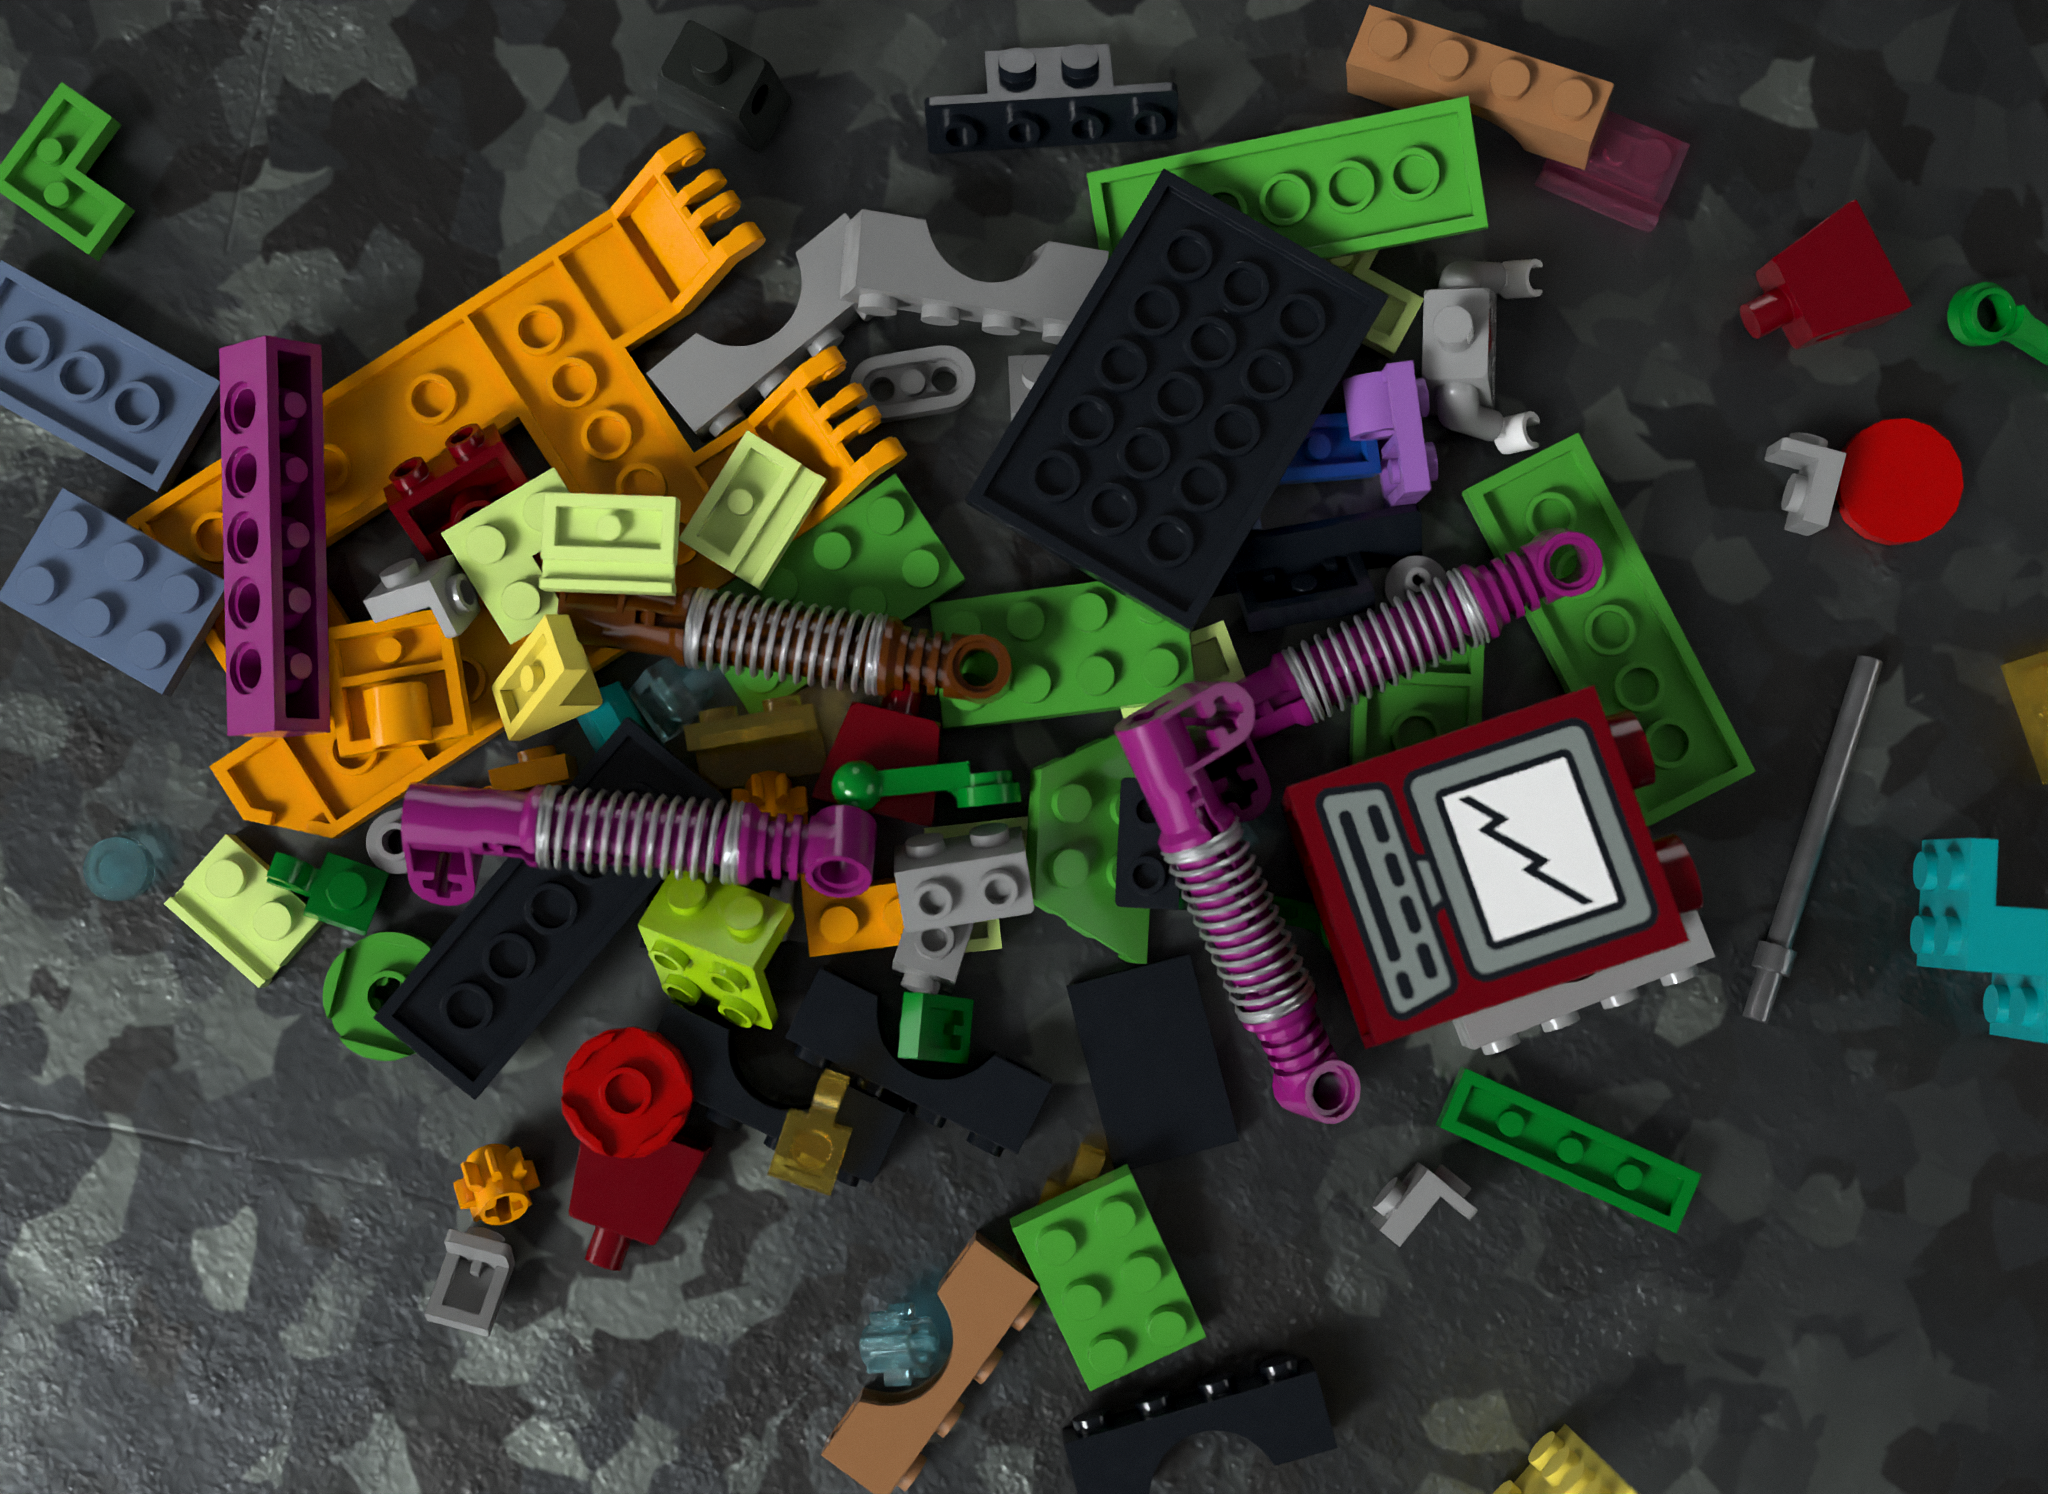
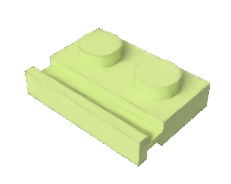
[679,430,829,591]
[539,492,681,596]
[164,834,324,988]

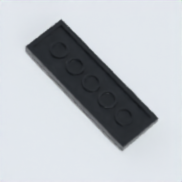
[373,716,729,1100]

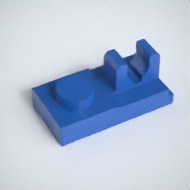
[1278,413,1382,485]

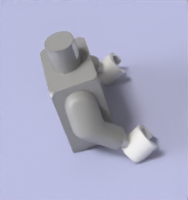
[1422,259,1543,454]

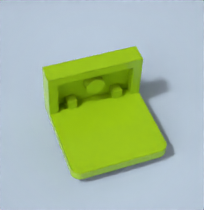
[637,871,794,1029]

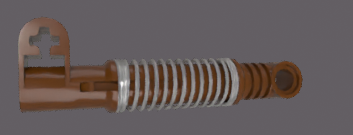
[557,587,1014,704]

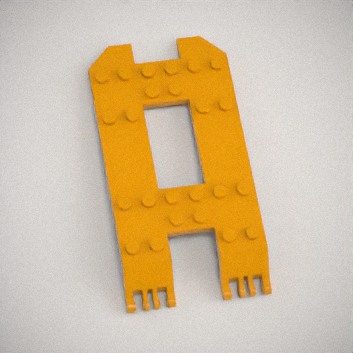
[126,131,907,839]

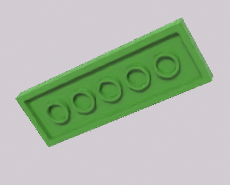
[1086,96,1488,260]
[1461,433,1756,827]

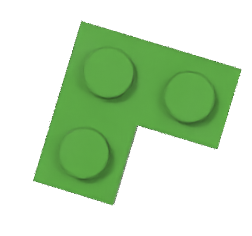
[0,82,135,261]

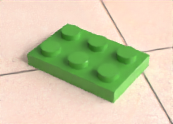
[1009,1164,1207,1391]

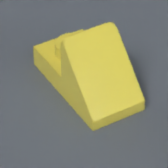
[491,614,603,741]

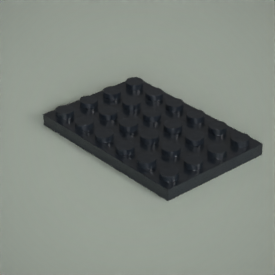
[965,168,1389,634]

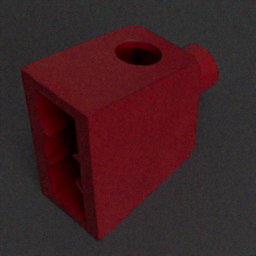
[1740,199,1912,349]
[812,683,942,828]
[569,1133,712,1271]

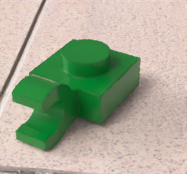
[266,851,389,936]

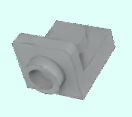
[1764,433,1847,536]

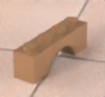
[1346,5,1615,170]
[821,1231,1041,1494]

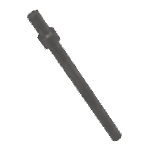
[1742,655,1883,1024]

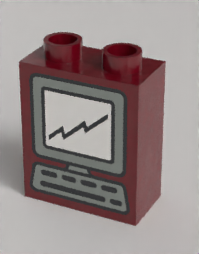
[1280,685,1703,1049]

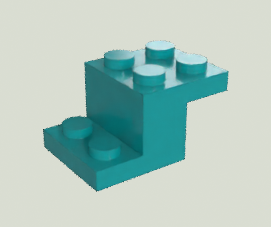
[1910,838,2048,1043]

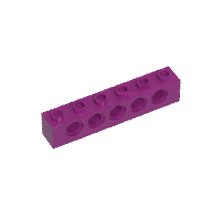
[219,335,331,738]

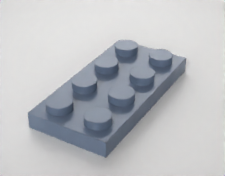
[0,260,220,495]

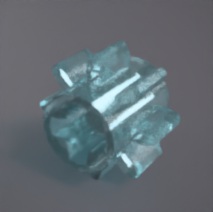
[859,1302,940,1387]

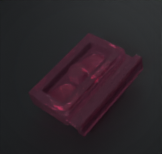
[1534,110,1690,233]

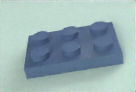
[0,488,225,696]

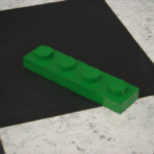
[1436,1066,1702,1234]

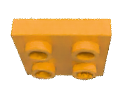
[328,610,474,758]

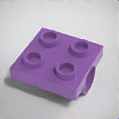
[1342,360,1438,509]

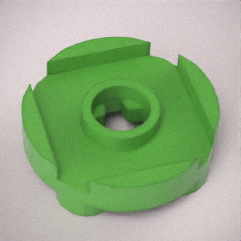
[323,931,434,1061]

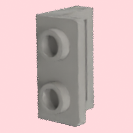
[894,822,1034,933]

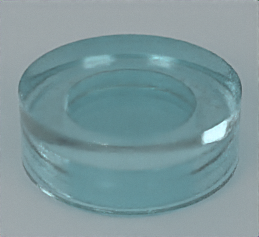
[83,837,155,901]

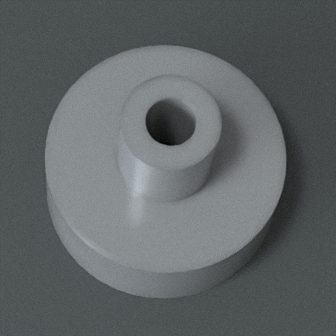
[1384,556,1447,609]

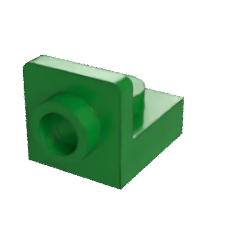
[898,992,974,1064]

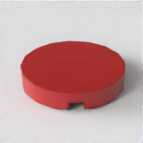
[1836,418,1964,546]
[561,1026,694,1159]

